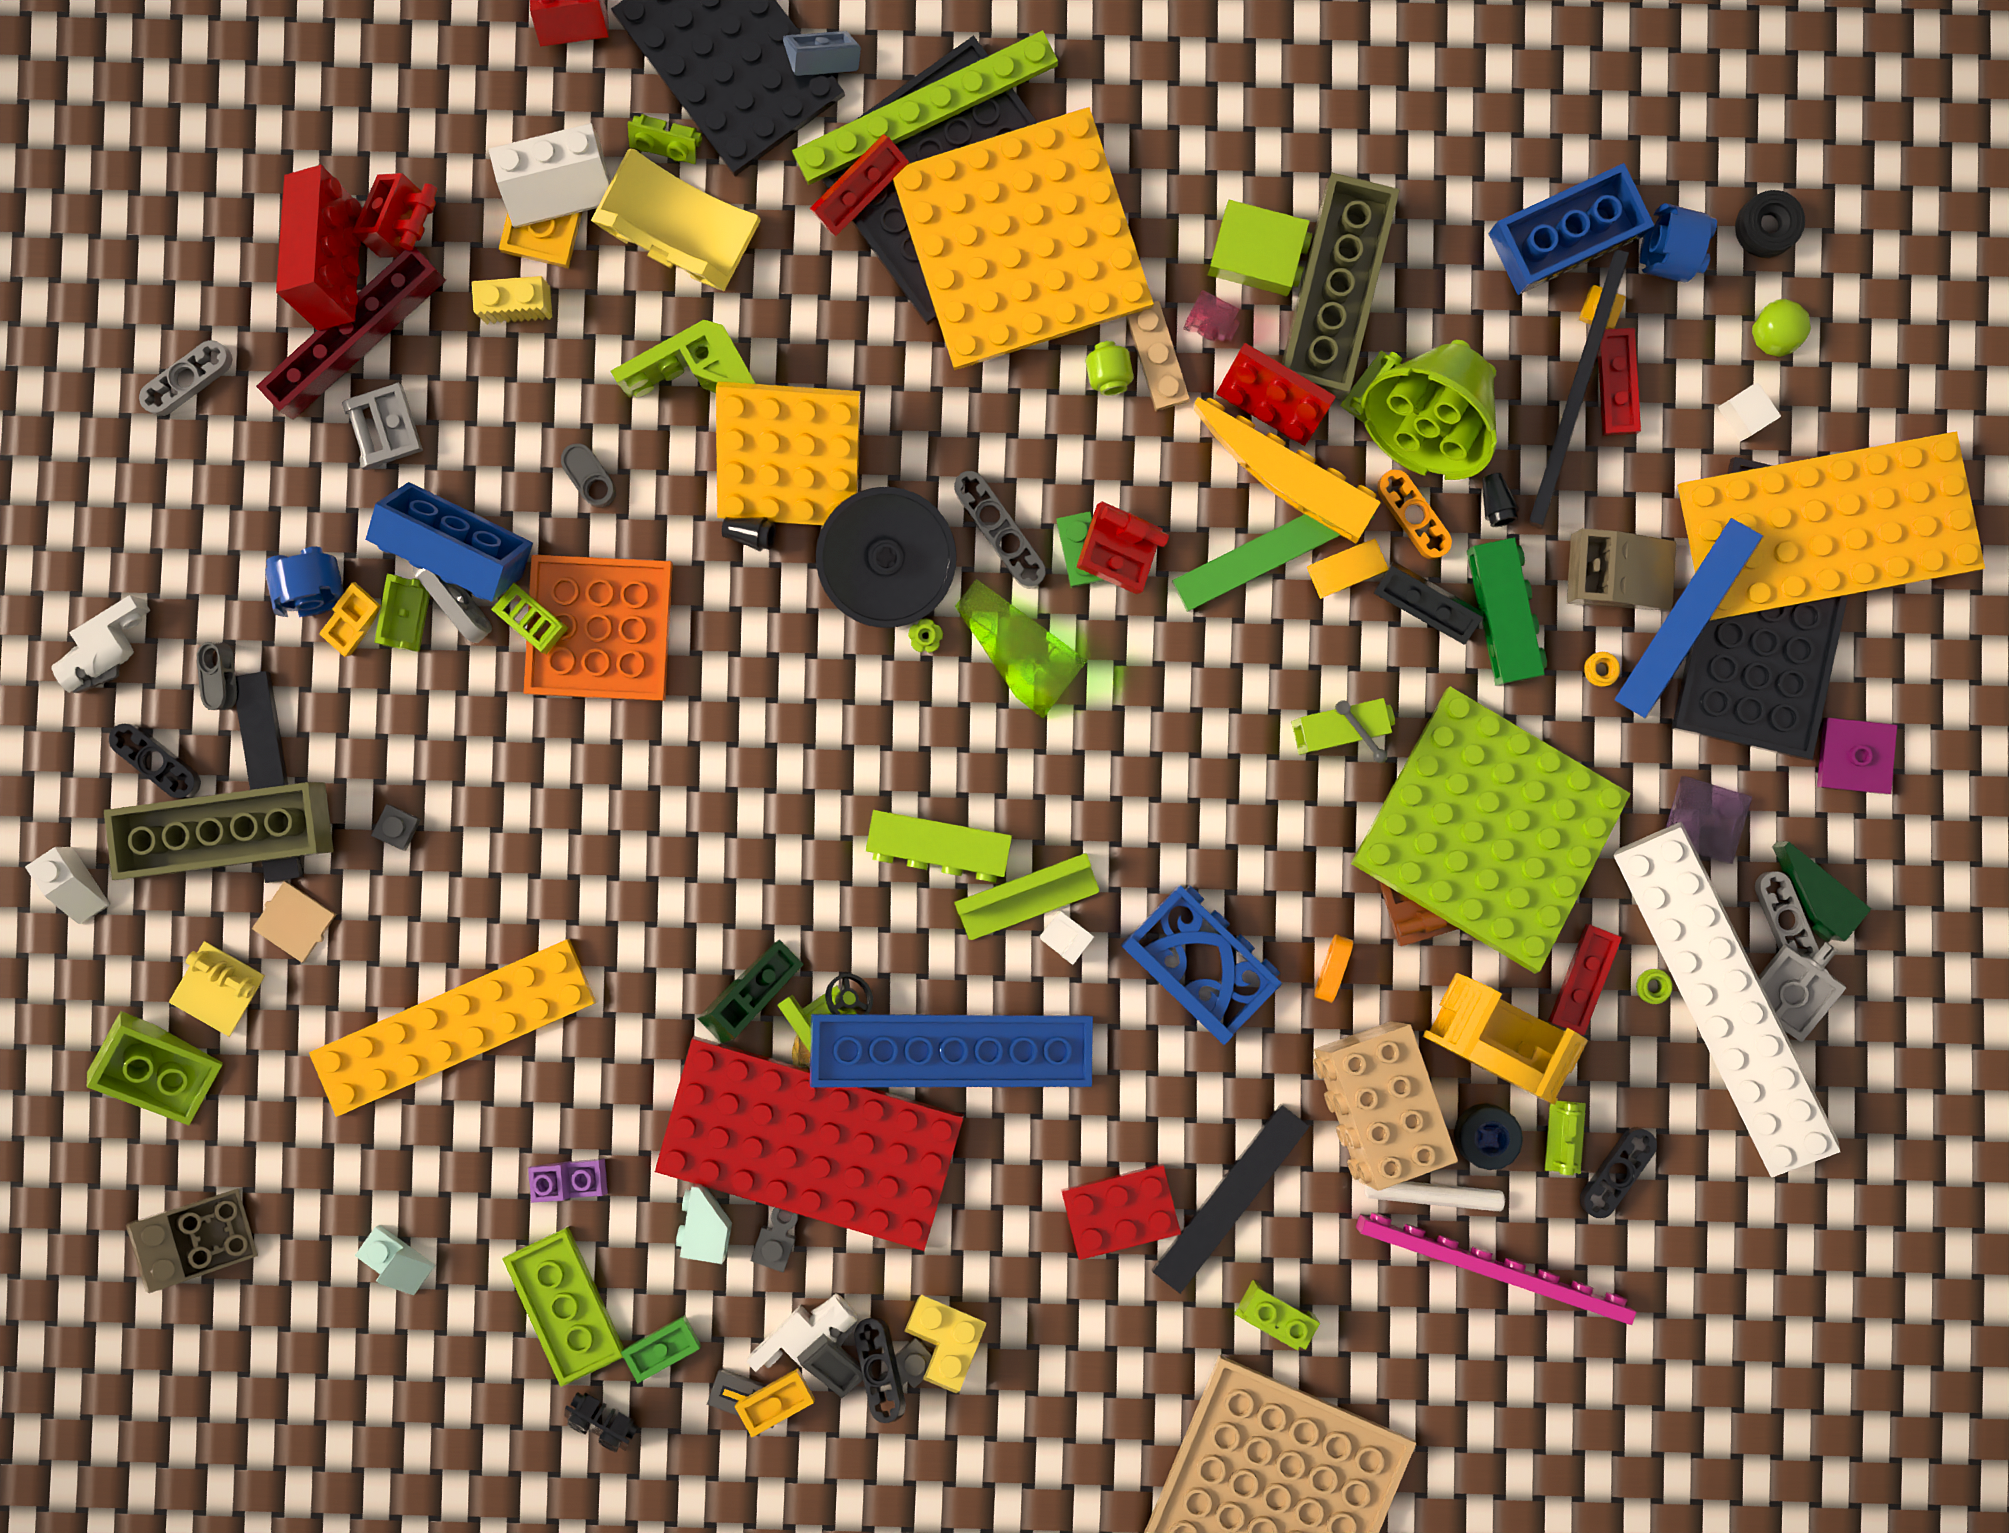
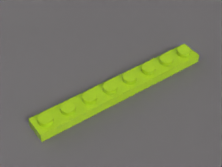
[792,30,1058,186]

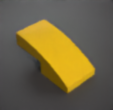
[1307,538,1388,599]
[319,582,381,657]

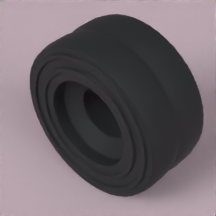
[1735,190,1805,258]

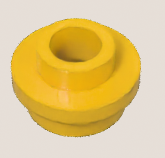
[1584,652,1620,687]

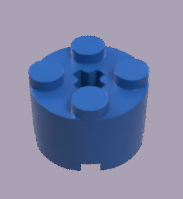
[1639,203,1717,283]
[265,546,344,617]

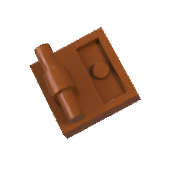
[1378,880,1459,946]

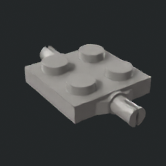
[1758,942,1847,1042]

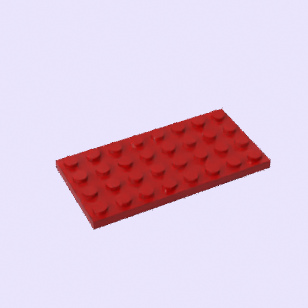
[654,1036,964,1251]

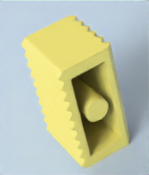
[472,276,552,325]

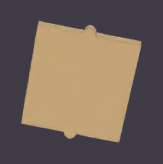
[252,881,337,963]

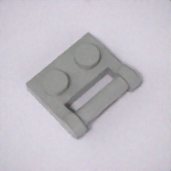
[342,383,423,470]

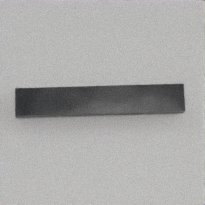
[236,671,304,883]
[1152,1103,1310,1294]

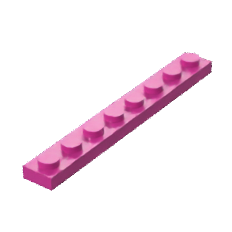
[1356,1212,1636,1325]

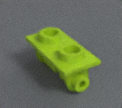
[627,114,702,165]
[1340,350,1402,423]
[1545,1101,1586,1176]

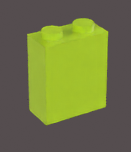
[1208,199,1312,296]
[1291,698,1395,755]

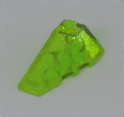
[955,579,1087,719]

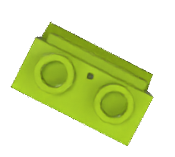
[1234,1280,1320,1351]

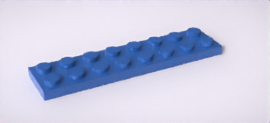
[810,1014,1093,1087]

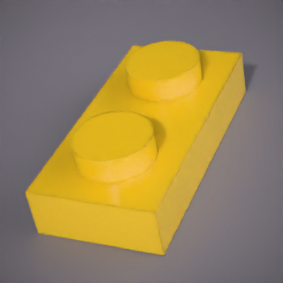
[735,1368,815,1438]

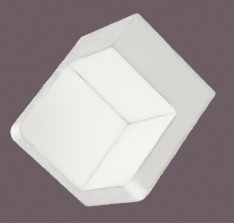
[1718,383,1781,442]
[1040,910,1094,965]

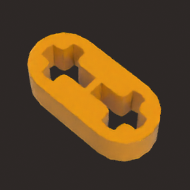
[1314,934,1353,1003]

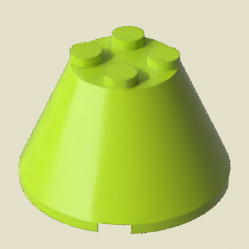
[1361,340,1497,480]

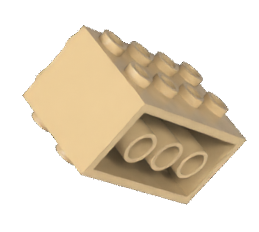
[1313,1021,1458,1191]

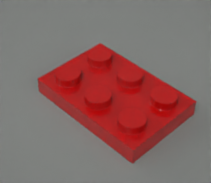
[1216,343,1336,446]
[1061,1163,1181,1260]

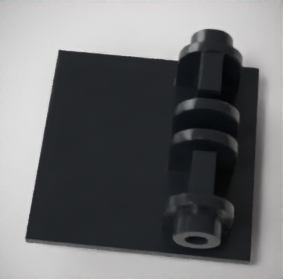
[564,1392,639,1453]

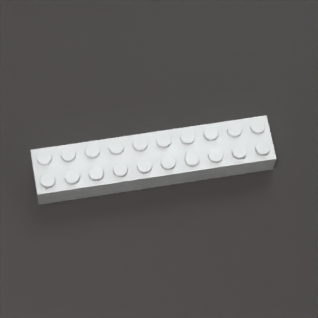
[1614,821,1840,1178]

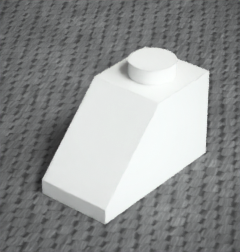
[25,847,111,924]

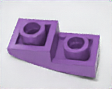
[528,1158,608,1203]

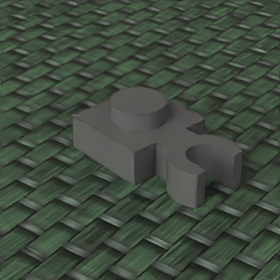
[750,1208,799,1273]
[878,1336,933,1388]

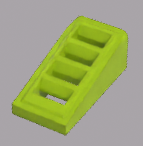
[491,583,568,654]

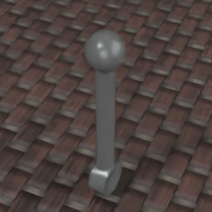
[1335,700,1387,763]

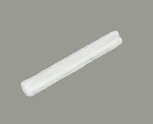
[1364,1181,1505,1212]

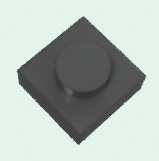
[371,804,421,851]

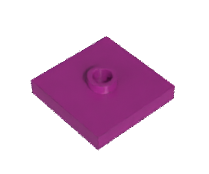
[1817,718,1897,795]

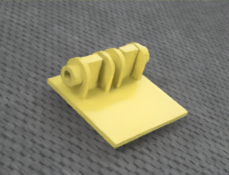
[169,941,265,1037]

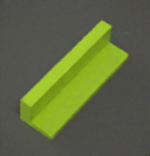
[954,853,1099,940]

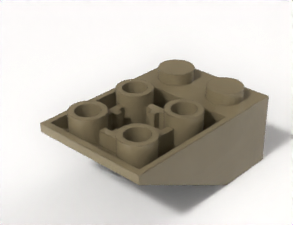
[1567,528,1676,611]
[126,1188,258,1294]

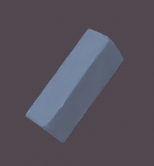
[783,31,861,76]

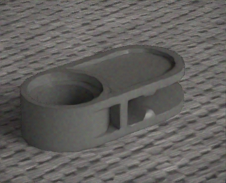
[561,444,616,508]
[197,642,237,710]

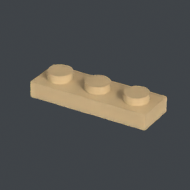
[1126,300,1190,412]

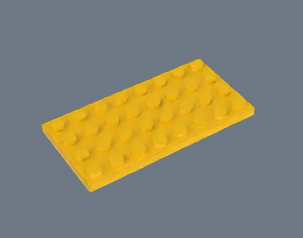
[1677,431,1985,621]

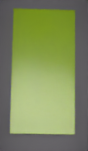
[502,1226,624,1387]

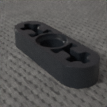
[109,723,201,799]
[1580,1127,1657,1219]
[854,1318,906,1423]

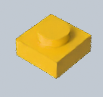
[1578,285,1626,329]

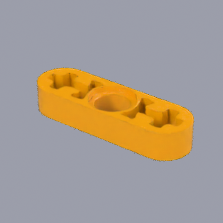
[1377,470,1452,560]

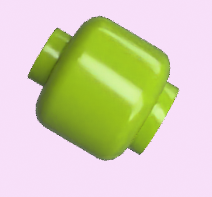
[1085,341,1134,396]

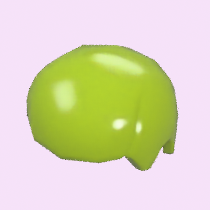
[1752,299,1811,357]

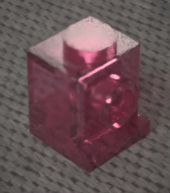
[1183,290,1241,341]

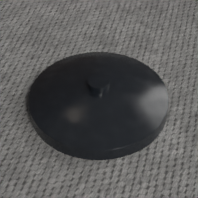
[816,487,957,628]

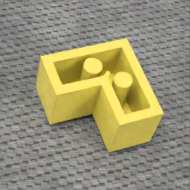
[904,1295,987,1393]

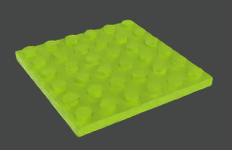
[1351,686,1631,974]

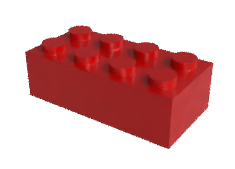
[276,165,362,331]

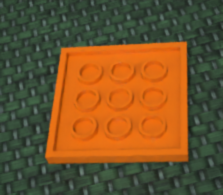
[524,555,673,701]

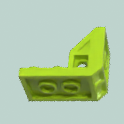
[611,320,756,398]

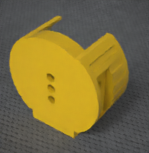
[1423,973,1588,1105]

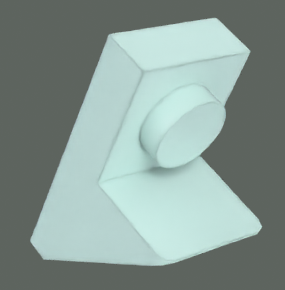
[355,1225,436,1295]

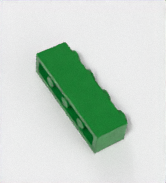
[1467,537,1547,686]

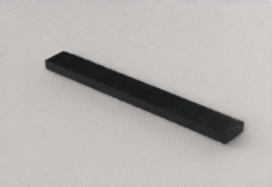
[1529,250,1629,529]

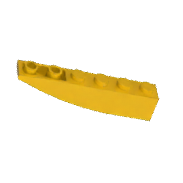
[1194,397,1381,544]

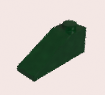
[1772,841,1872,942]
[697,939,804,1043]

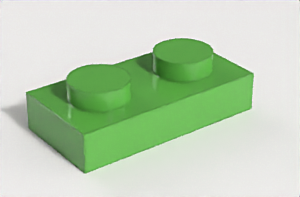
[1056,511,1104,588]
[621,1315,702,1384]

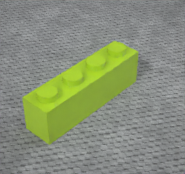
[866,810,1012,883]

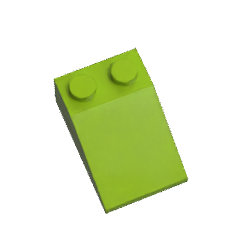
[87,1011,222,1126]

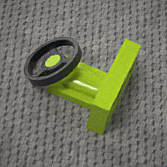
[778,973,873,1052]

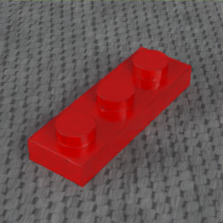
[809,134,909,236]
[1598,328,1641,436]
[1548,924,1622,1036]

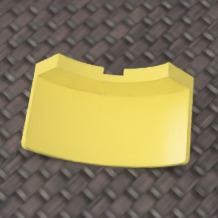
[591,149,761,291]

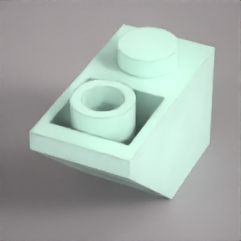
[676,1183,732,1264]

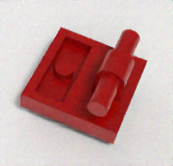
[1076,501,1169,594]

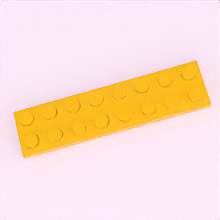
[309,939,597,1117]

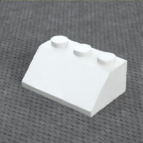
[488,123,610,229]

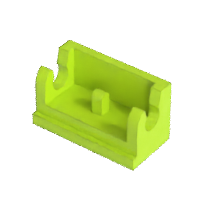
[374,574,430,652]

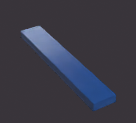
[1614,518,1764,718]

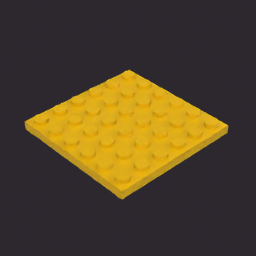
[893,107,1154,371]

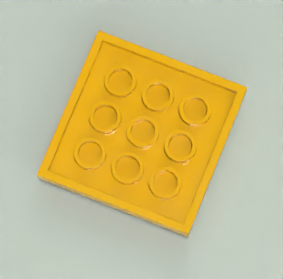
[716,381,860,525]

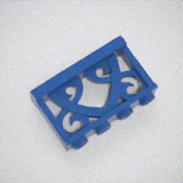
[1121,885,1282,1045]

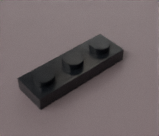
[1374,561,1484,645]

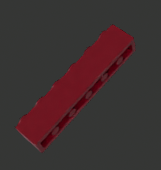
[256,246,446,420]

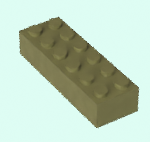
[1281,172,1400,401]
[104,782,334,880]

